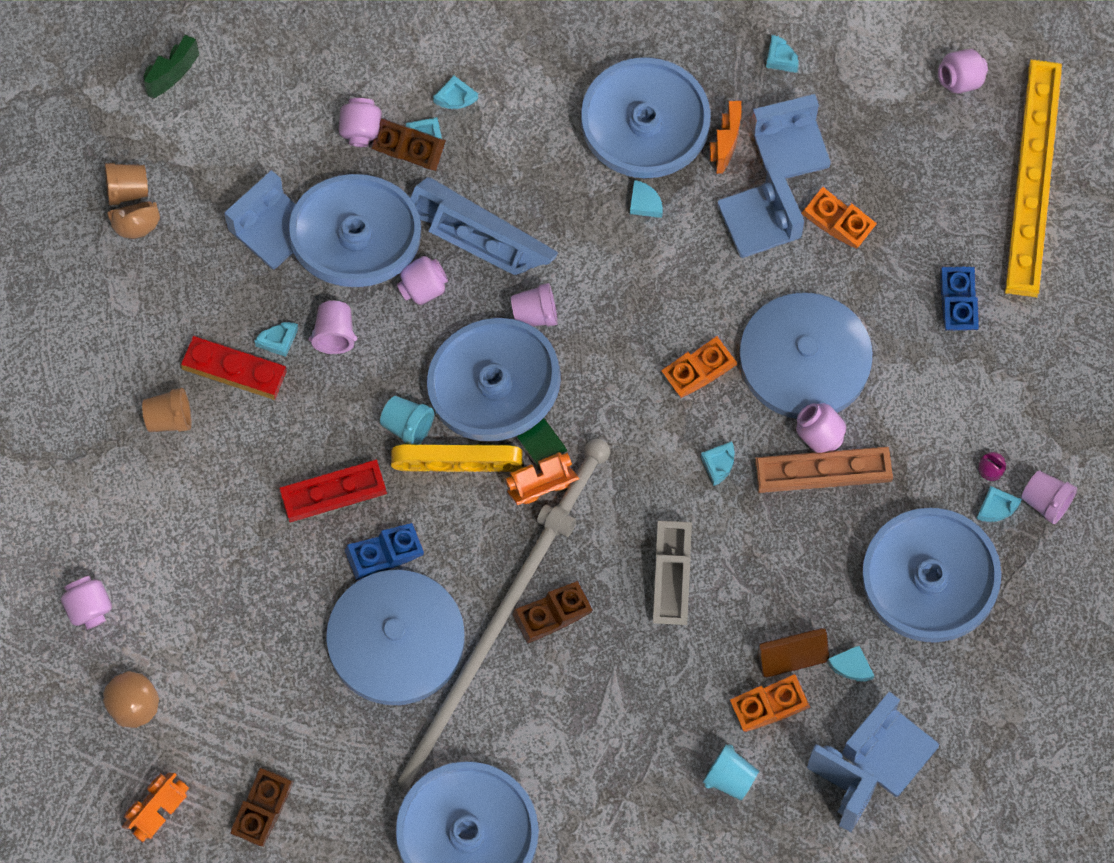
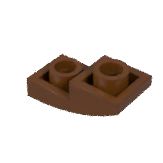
[371,118,446,171]
[512,581,593,644]
[230,768,294,847]

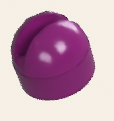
[978,452,1006,481]

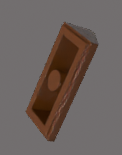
[757,628,829,678]

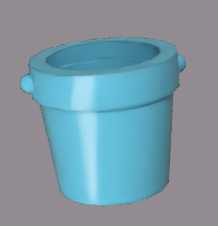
[380,396,434,445]
[702,744,759,800]

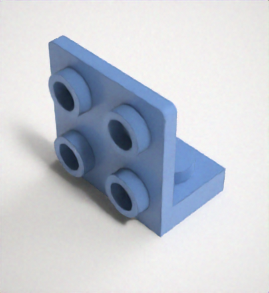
[750,94,831,179]
[718,166,804,258]
[224,170,295,270]
[842,691,939,797]
[807,744,878,832]

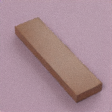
[755,447,893,493]

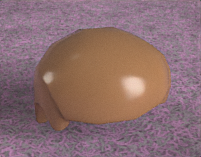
[107,201,160,239]
[103,671,159,728]

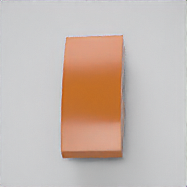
[710,101,742,174]
[801,187,877,249]
[662,336,738,398]
[730,674,811,732]

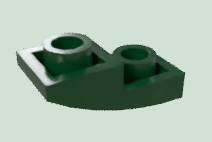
[143,35,199,99]
[515,418,567,470]

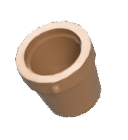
[105,163,148,205]
[142,388,192,432]

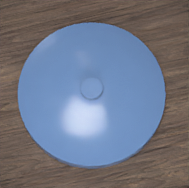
[581,57,710,178]
[289,174,421,287]
[739,293,873,419]
[427,318,561,441]
[862,508,1001,642]
[327,570,465,705]
[396,762,538,863]

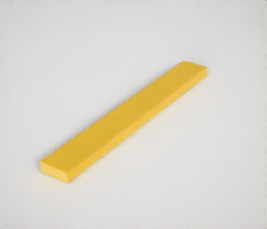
[1005,59,1062,298]

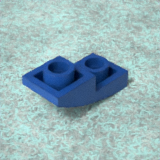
[940,267,979,331]
[344,523,424,580]

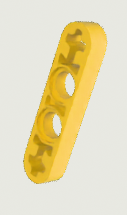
[391,445,523,472]

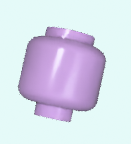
[938,49,988,93]
[339,98,382,147]
[397,256,448,305]
[796,403,846,453]
[61,576,112,630]

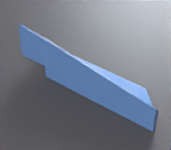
[411,177,558,275]

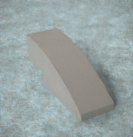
[653,521,692,625]

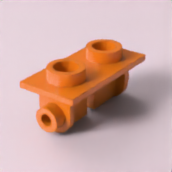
[505,452,579,506]
[121,773,189,843]

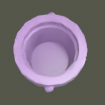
[511,283,558,327]
[309,301,357,354]
[1021,471,1077,524]

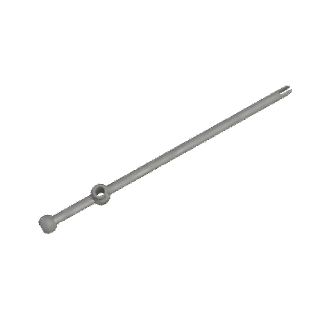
[398,438,610,789]

